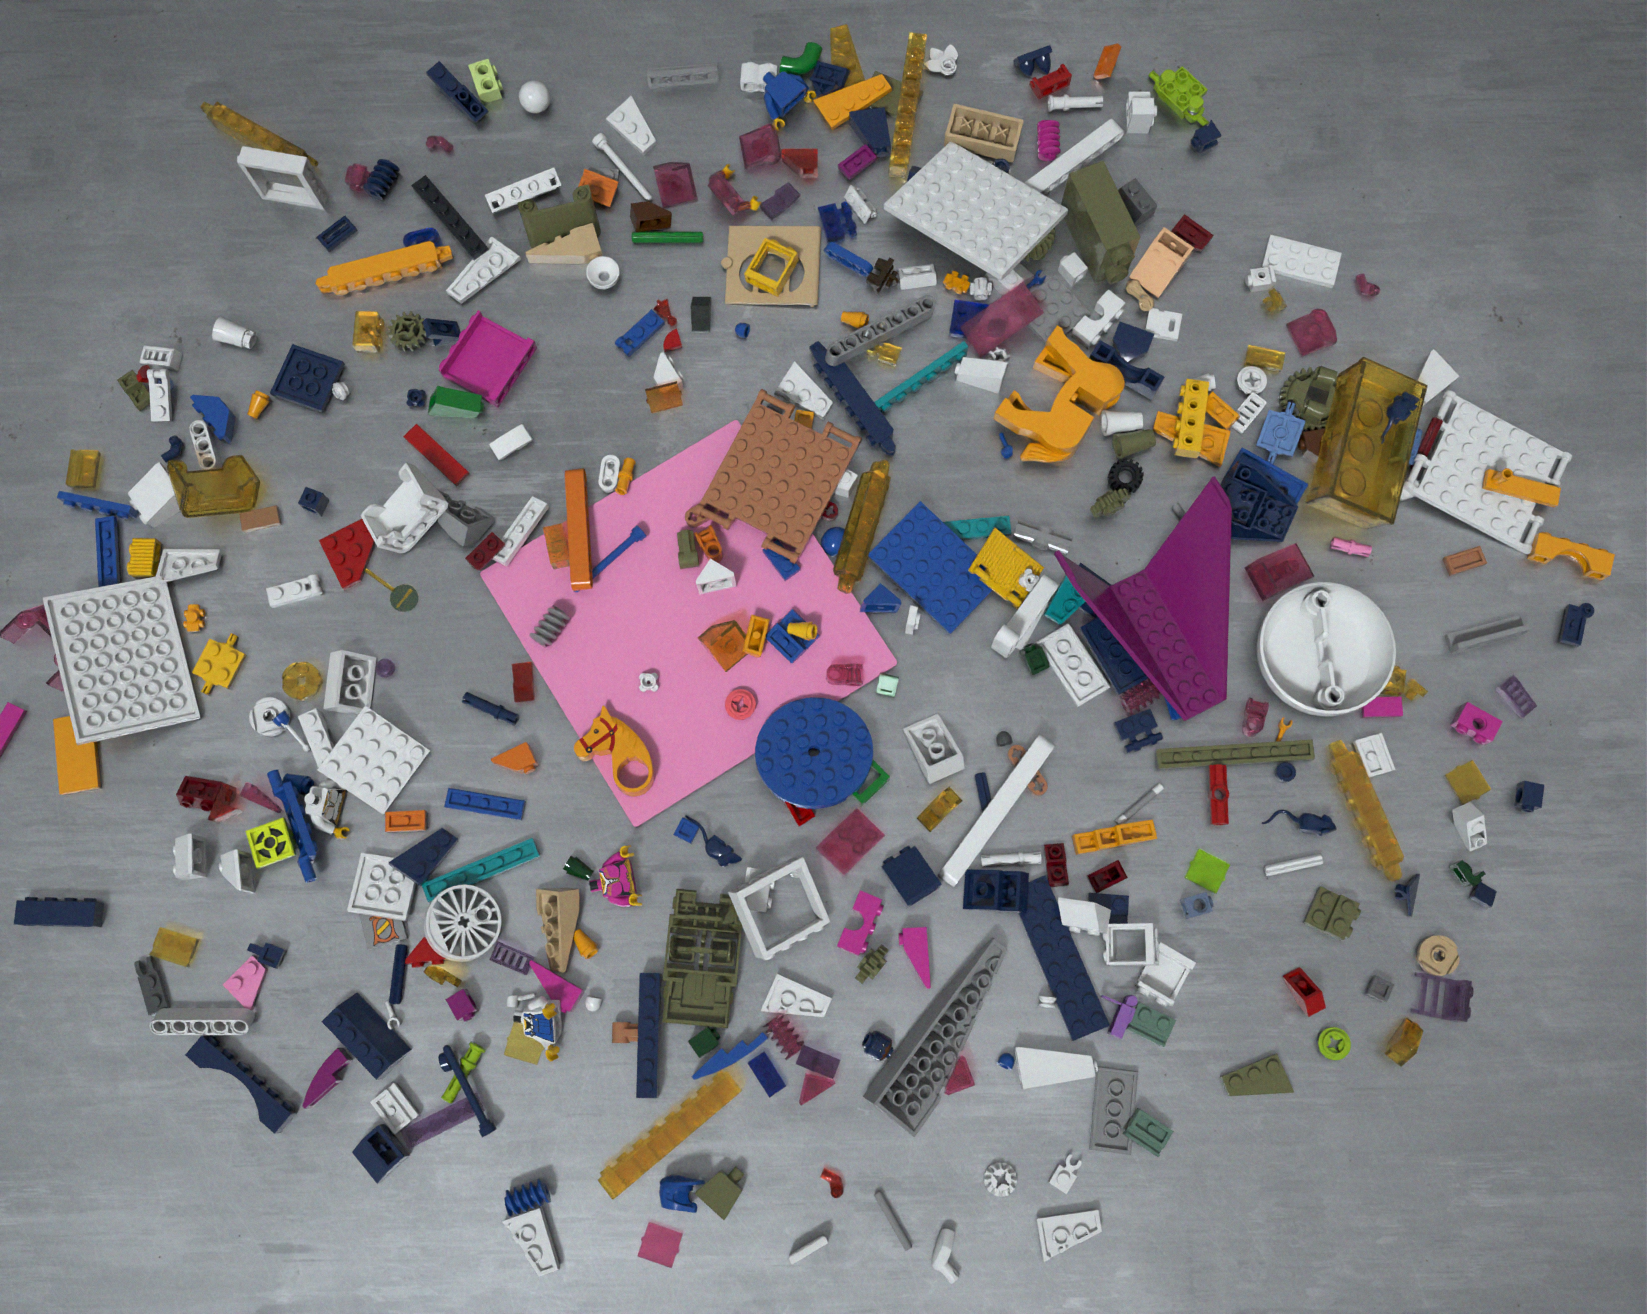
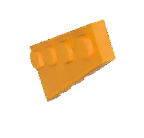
[1152,411,1231,467]

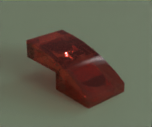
[512,662,535,702]

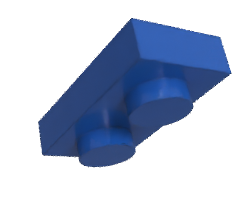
[763,539,800,581]

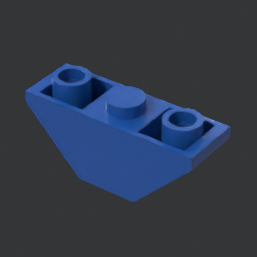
[190,395,236,444]

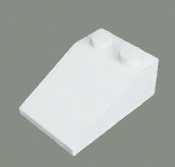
[903,714,965,784]

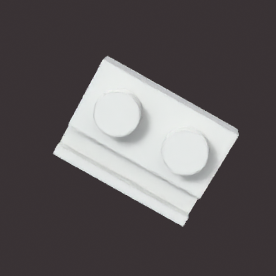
[1353,733,1396,779]
[370,1083,420,1135]

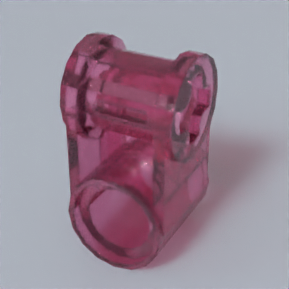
[826,664,863,686]
[1242,697,1269,737]

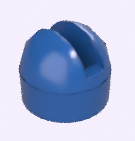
[735,323,750,339]
[997,1053,1015,1071]

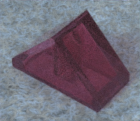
[943,1055,975,1095]
[799,1073,836,1106]

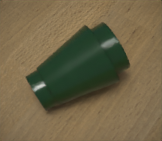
[563,856,594,881]

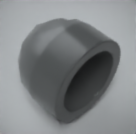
[996,731,1013,747]

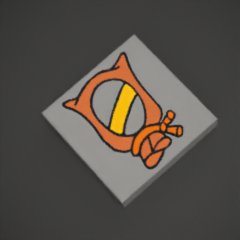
[359,914,408,950]

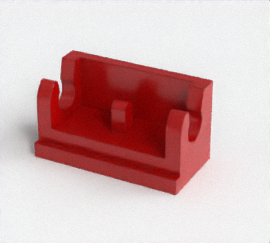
[1029,64,1072,100]

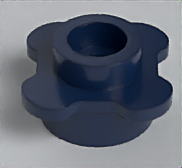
[406,389,426,407]

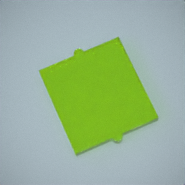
[1184,849,1230,894]

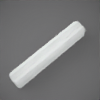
[1264,854,1323,876]

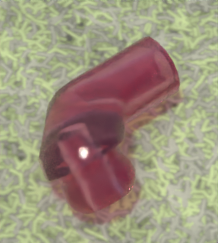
[426,135,453,153]
[1356,274,1380,296]

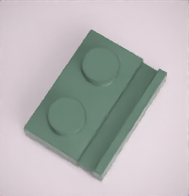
[1126,1002,1176,1047]
[1122,1108,1174,1157]

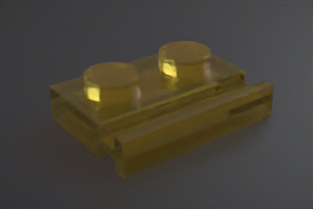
[65,449,101,488]
[149,927,200,967]

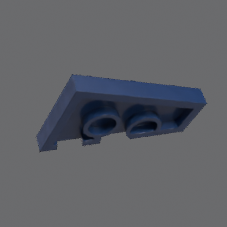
[389,828,458,887]

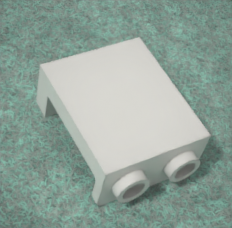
[1134,942,1196,1007]

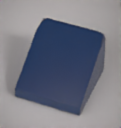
[1469,882,1497,908]

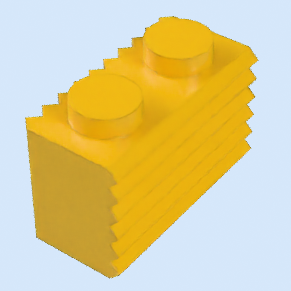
[127,538,161,579]

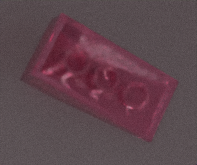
[960,282,1044,357]

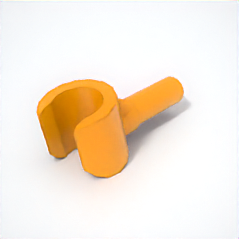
[1276,717,1293,742]

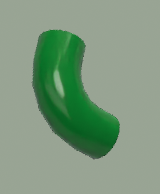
[779,42,823,76]

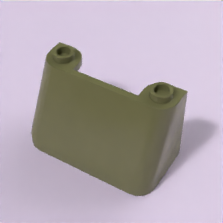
[517,184,601,248]

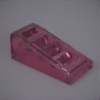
[240,782,282,813]

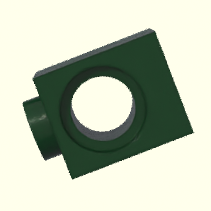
[688,1027,721,1058]

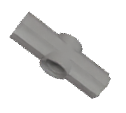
[1013,520,1073,555]

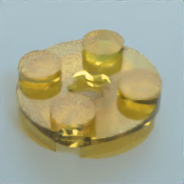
[282,662,323,701]

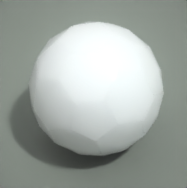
[519,80,551,113]

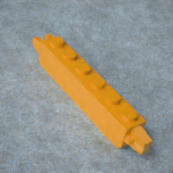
[315,241,453,295]

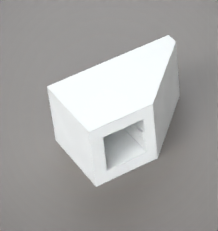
[653,352,684,399]
[1452,802,1487,852]

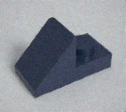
[423,318,460,346]

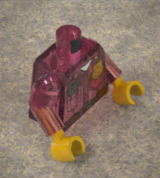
[707,164,762,215]

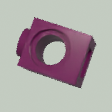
[445,989,479,1022]

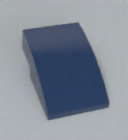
[963,869,1029,913]

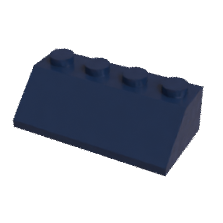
[321,992,412,1080]

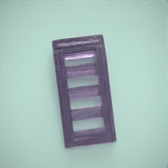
[1495,675,1537,719]
[489,941,534,975]

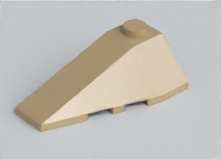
[536,888,580,972]

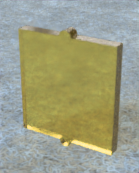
[1444,760,1491,805]
[504,1022,545,1065]

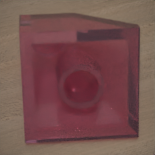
[653,162,698,207]

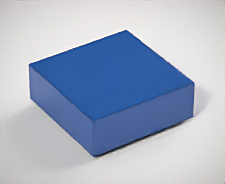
[673,817,699,844]

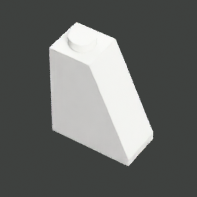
[1409,349,1459,409]
[954,357,1007,394]

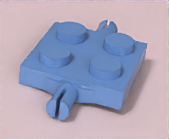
[1256,402,1306,465]

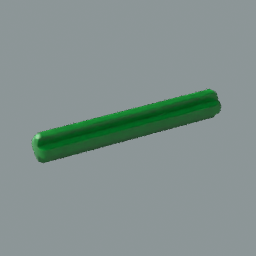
[631,232,703,243]

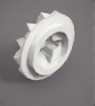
[1236,366,1267,394]
[984,1162,1017,1197]

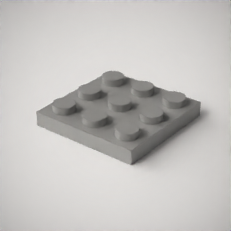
[1013,275,1091,345]

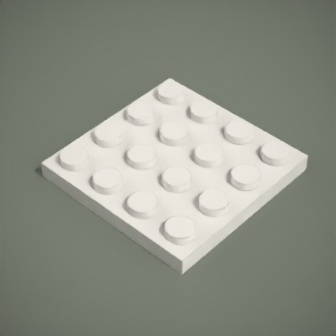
[317,706,430,814]

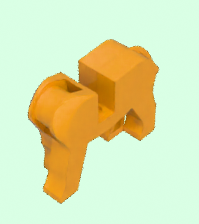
[993,325,1125,463]

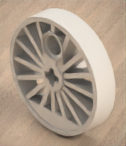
[423,885,501,962]

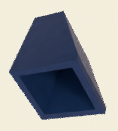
[881,846,942,909]

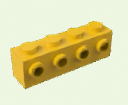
[1172,379,1209,459]

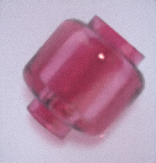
[345,163,370,192]

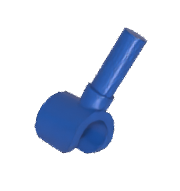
[1022,270,1046,292]
[999,433,1013,459]

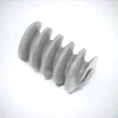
[529,605,570,648]

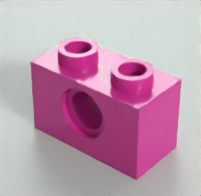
[1451,702,1503,745]

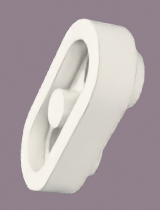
[598,455,621,493]

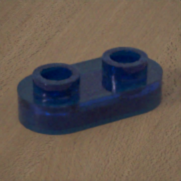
[403,228,440,247]

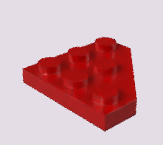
[319,519,375,590]

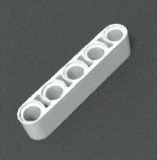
[149,1008,255,1035]

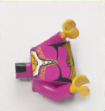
[589,845,642,907]

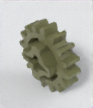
[387,311,427,352]
[1090,488,1131,518]
[855,944,889,984]

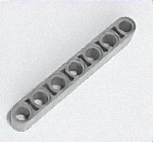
[825,295,936,366]

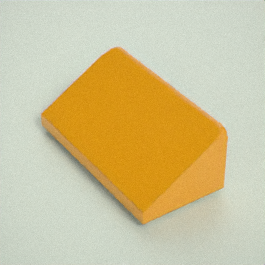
[742,614,770,658]

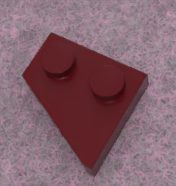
[1171,214,1214,252]

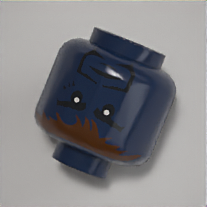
[862,1031,893,1061]

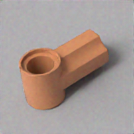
[612,1022,638,1043]

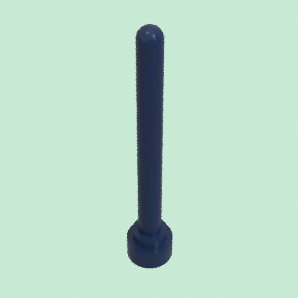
[443,1045,497,1138]

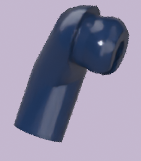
[161,435,183,463]

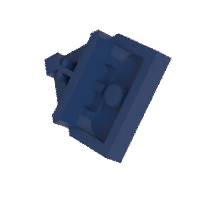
[809,61,850,98]
[1112,322,1154,363]

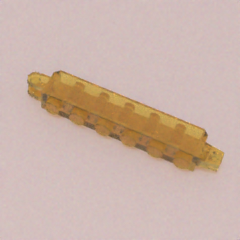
[200,102,318,167]
[833,460,891,594]
[1328,740,1404,882]

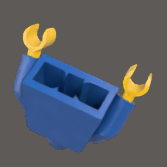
[763,72,816,131]

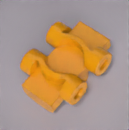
[943,271,970,294]
[183,604,205,632]

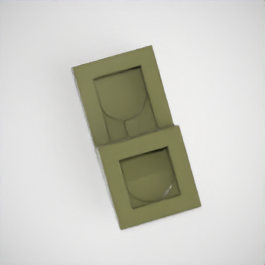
[117,369,150,411]

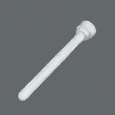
[592,133,652,201]

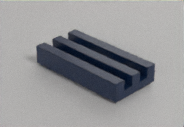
[317,216,358,252]

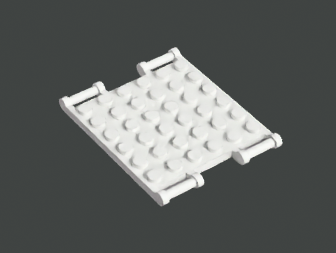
[1402,390,1573,554]

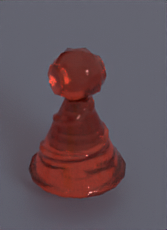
[653,299,677,326]

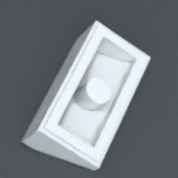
[897,264,937,290]

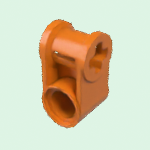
[694,525,723,563]

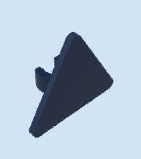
[1395,874,1420,917]

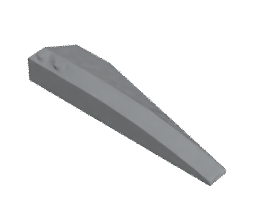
[863,937,1007,1137]

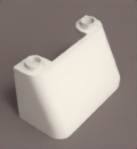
[360,462,448,553]

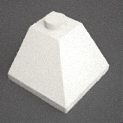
[983,263,1034,302]
[219,849,255,893]

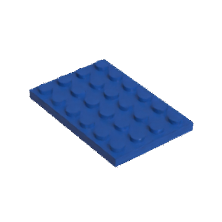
[867,501,993,634]

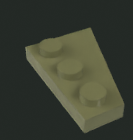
[1220,1054,1294,1096]

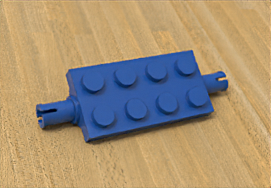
[267,769,318,883]

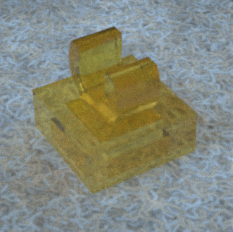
[1263,288,1287,312]
[1404,678,1428,701]

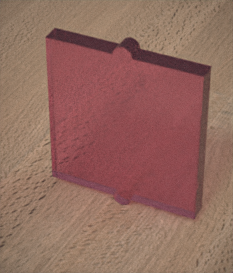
[638,1222,683,1268]

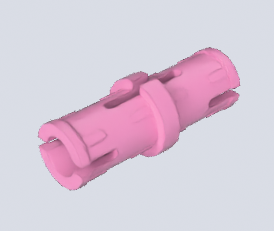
[1330,537,1372,557]

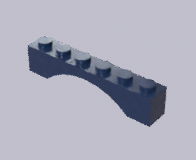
[636,973,662,1098]
[185,1035,297,1134]

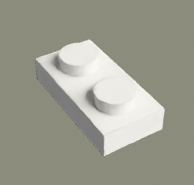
[905,605,920,635]

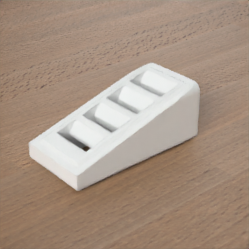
[139,345,182,370]
[1231,392,1267,434]

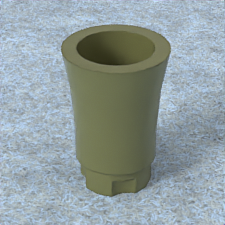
[1112,429,1156,459]

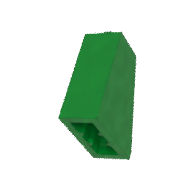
[428,386,484,418]

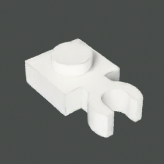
[1048,1154,1081,1194]

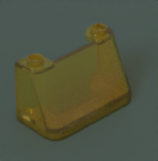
[167,455,261,518]

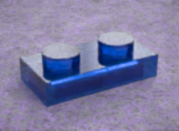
[748,1051,786,1098]

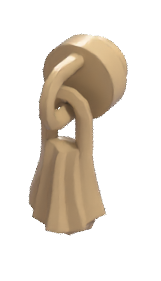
[1126,280,1154,311]

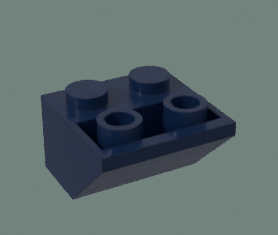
[352,1124,410,1184]

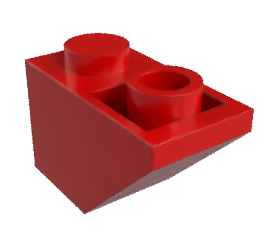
[405,935,449,968]

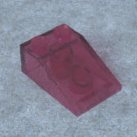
[1245,543,1314,601]

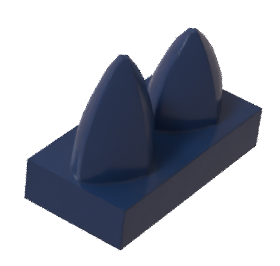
[1013,45,1052,77]

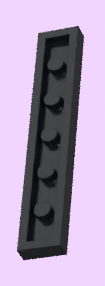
[411,175,489,260]

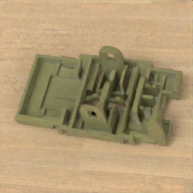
[662,889,742,1028]

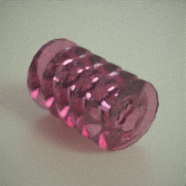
[1119,679,1162,716]
[762,1014,804,1061]

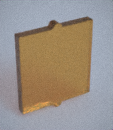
[645,381,683,413]

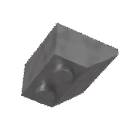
[1118,178,1157,227]

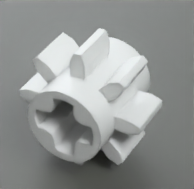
[970,277,992,300]
[987,347,1010,367]

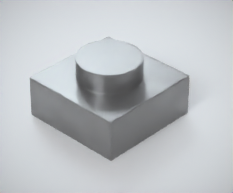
[1366,975,1395,1003]

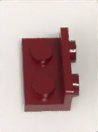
[465,532,505,571]
[176,776,224,812]

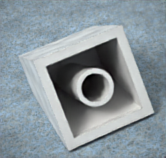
[128,462,192,528]

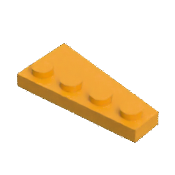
[813,74,892,130]

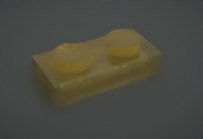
[1244,345,1285,372]

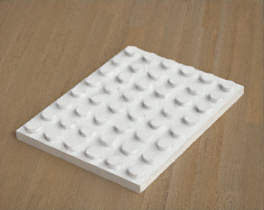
[884,142,1068,281]
[43,577,200,745]

